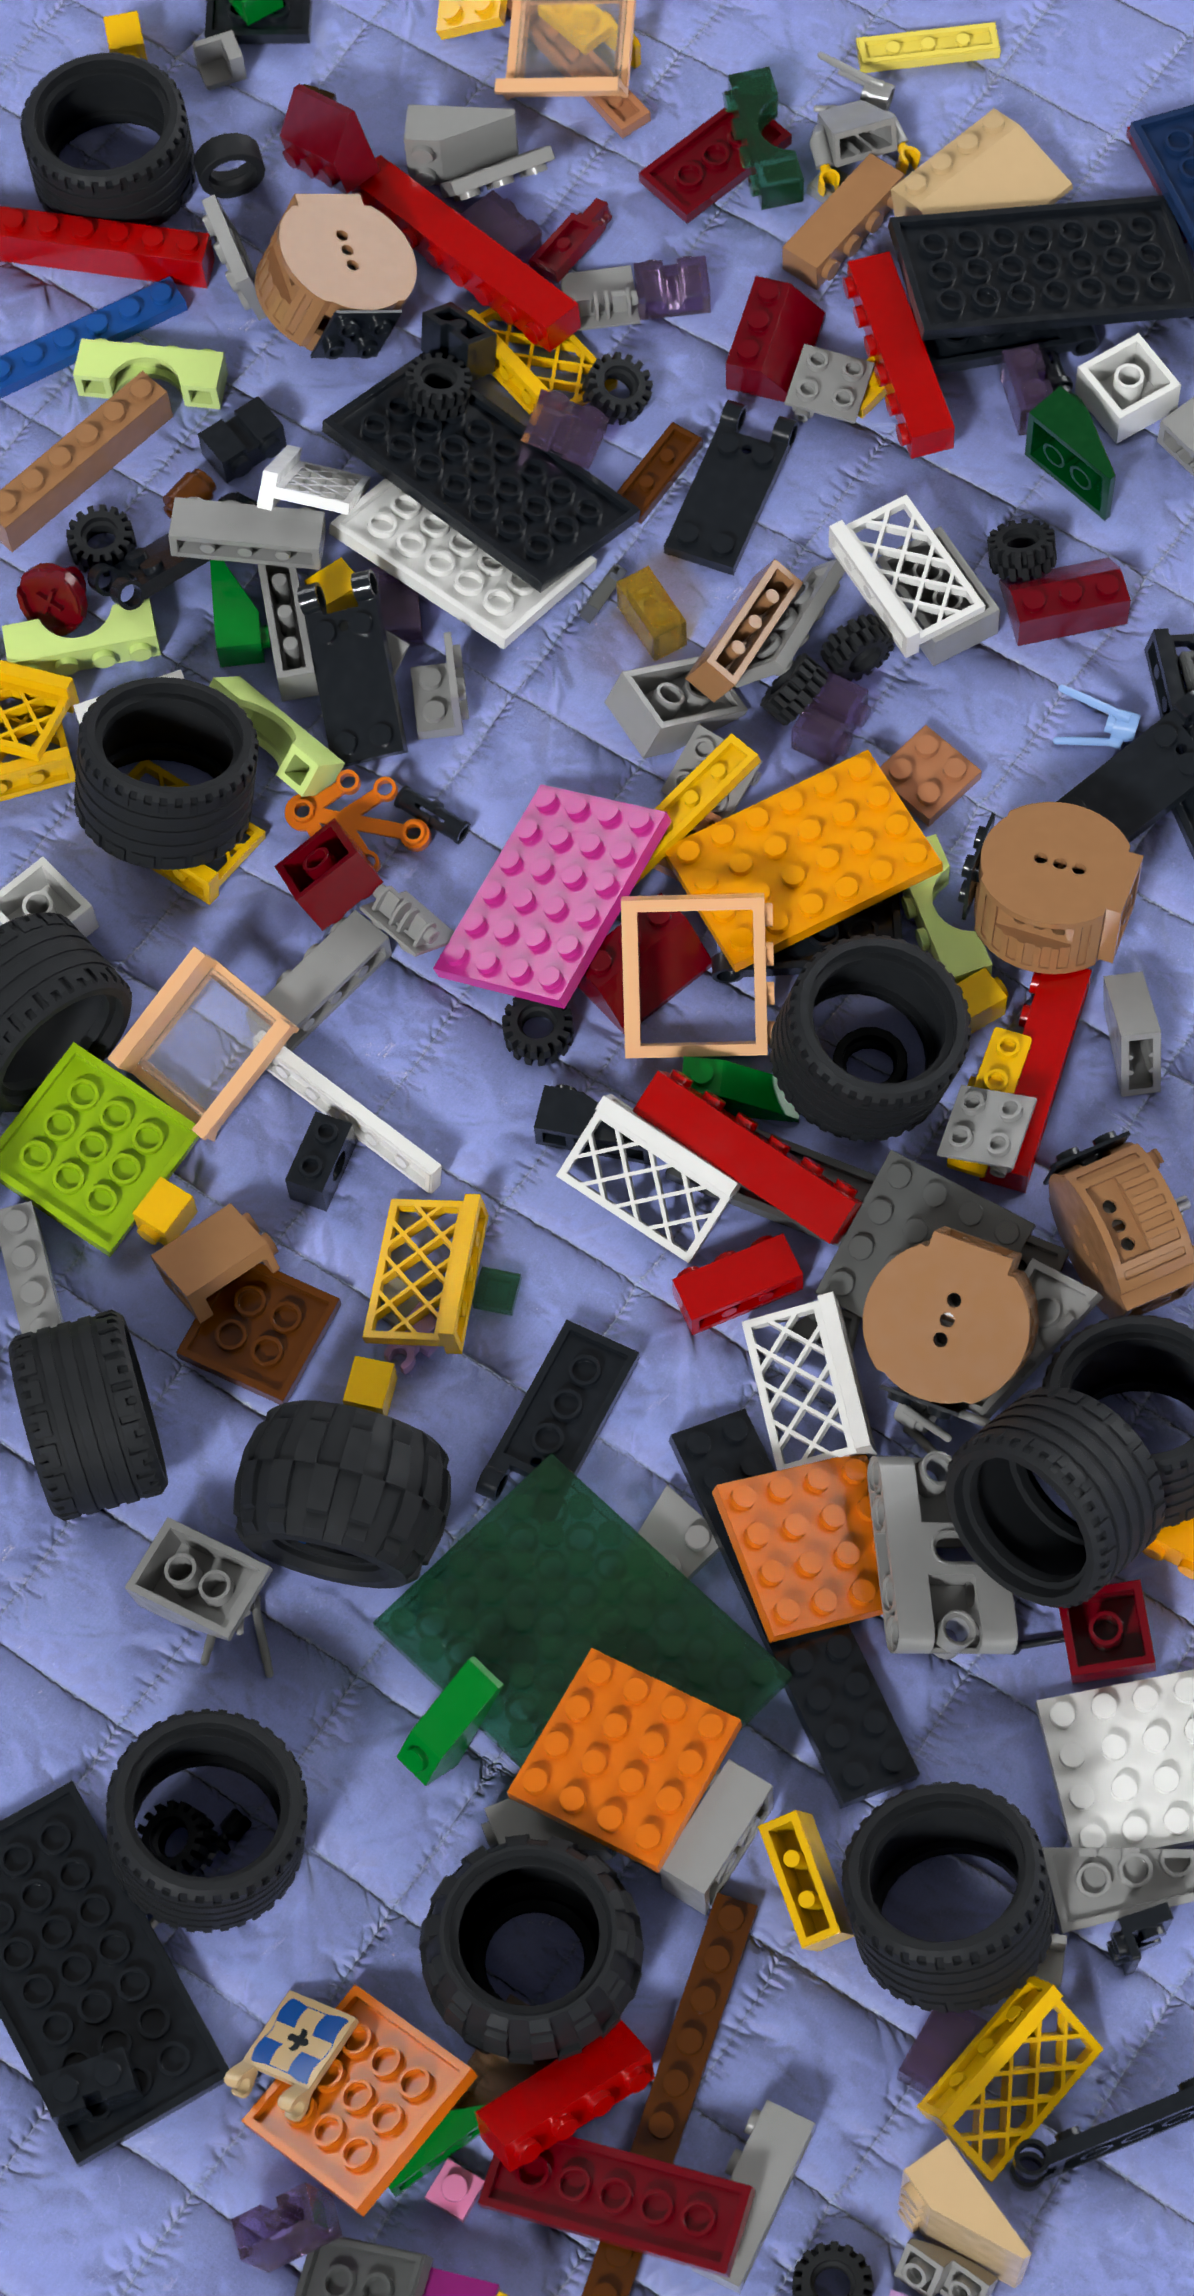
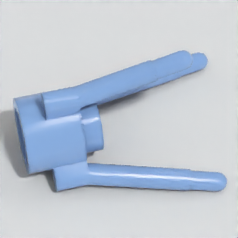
[1053,685,1141,750]

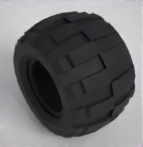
[233,1400,451,1588]
[419,1834,644,2065]

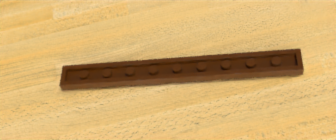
[582,1893,758,2296]

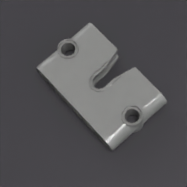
[867,1451,1018,1660]

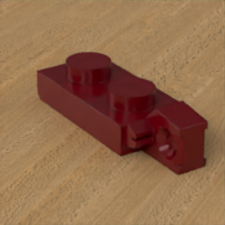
[528,198,612,283]

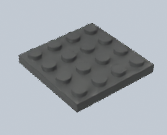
[815,1150,1036,1318]

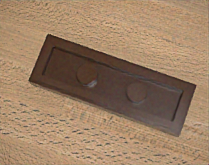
[617,422,703,524]

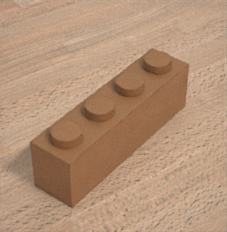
[782,153,905,290]
[685,559,803,702]

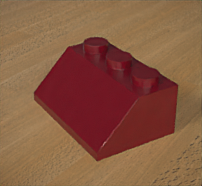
[279,84,380,194]
[726,276,826,402]
[999,557,1131,646]
[577,893,712,1034]

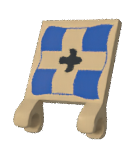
[224,1990,359,2122]

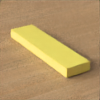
[856,22,1000,73]

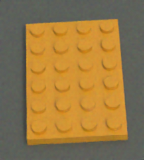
[665,749,943,973]

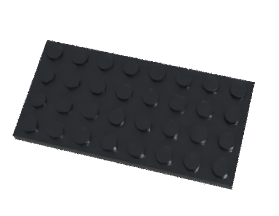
[888,195,1194,340]
[322,352,641,593]
[0,1781,229,2167]

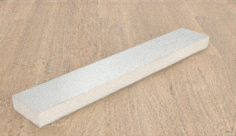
[253,1030,442,1194]

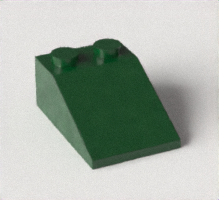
[1025,386,1116,521]

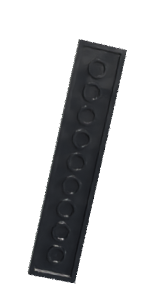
[669,1409,920,1809]

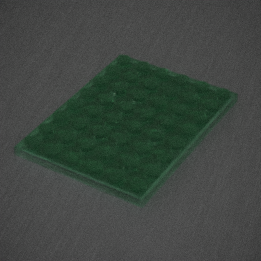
[373,1453,792,1857]

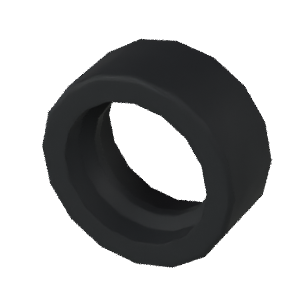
[194,133,265,199]
[833,1027,908,1084]

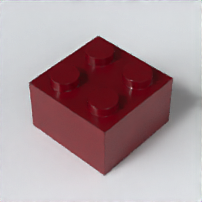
[274,818,383,931]
[1059,1579,1156,1685]

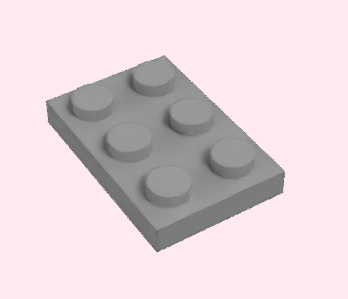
[438,145,555,202]
[202,195,267,321]

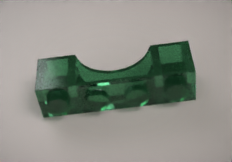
[723,67,804,210]

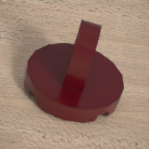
[16,563,88,636]

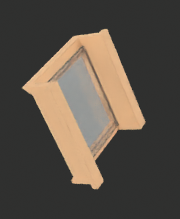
[494,0,636,101]
[107,947,299,1142]

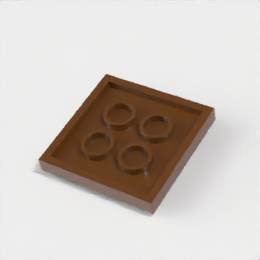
[176,1263,341,1405]

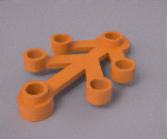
[285,769,432,872]

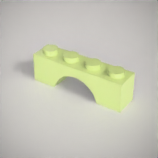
[73,338,228,409]
[2,598,161,676]
[209,676,345,797]
[901,834,993,984]

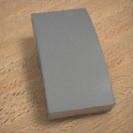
[894,2238,998,2296]

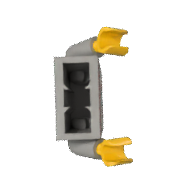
[810,100,921,196]

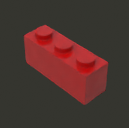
[672,1233,803,1336]

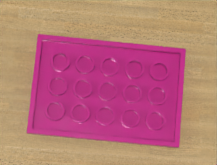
[433,784,671,1009]

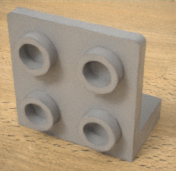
[410,632,469,740]

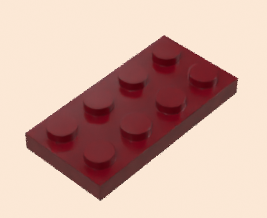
[639,93,792,224]

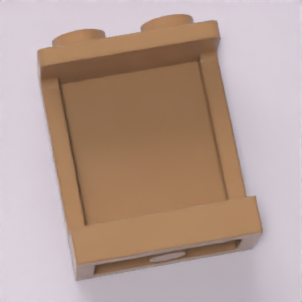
[150,1203,280,1324]

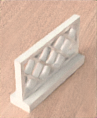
[257,445,371,515]
[828,494,985,658]
[556,1094,742,1263]
[742,1291,877,1471]

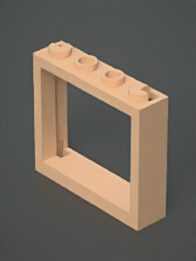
[621,893,775,1059]

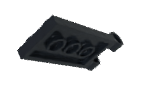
[911,308,1100,375]
[664,400,798,576]
[87,492,257,610]
[297,569,408,767]
[1056,690,1194,843]
[711,893,903,983]
[475,1319,640,1527]
[1009,2077,1194,2191]

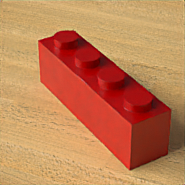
[475,2020,655,2173]

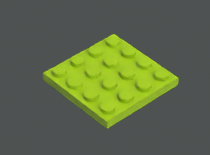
[0,1042,200,1257]

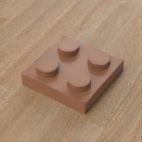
[880,725,982,827]

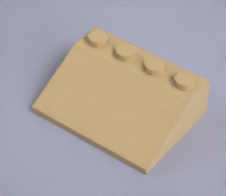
[891,108,1073,217]
[897,2138,1032,2288]

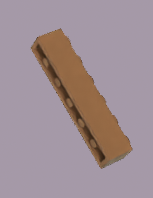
[0,371,173,553]

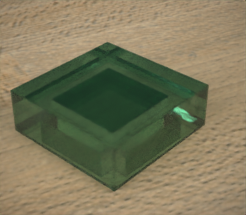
[472,1267,522,1316]

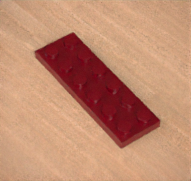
[477,2136,756,2278]

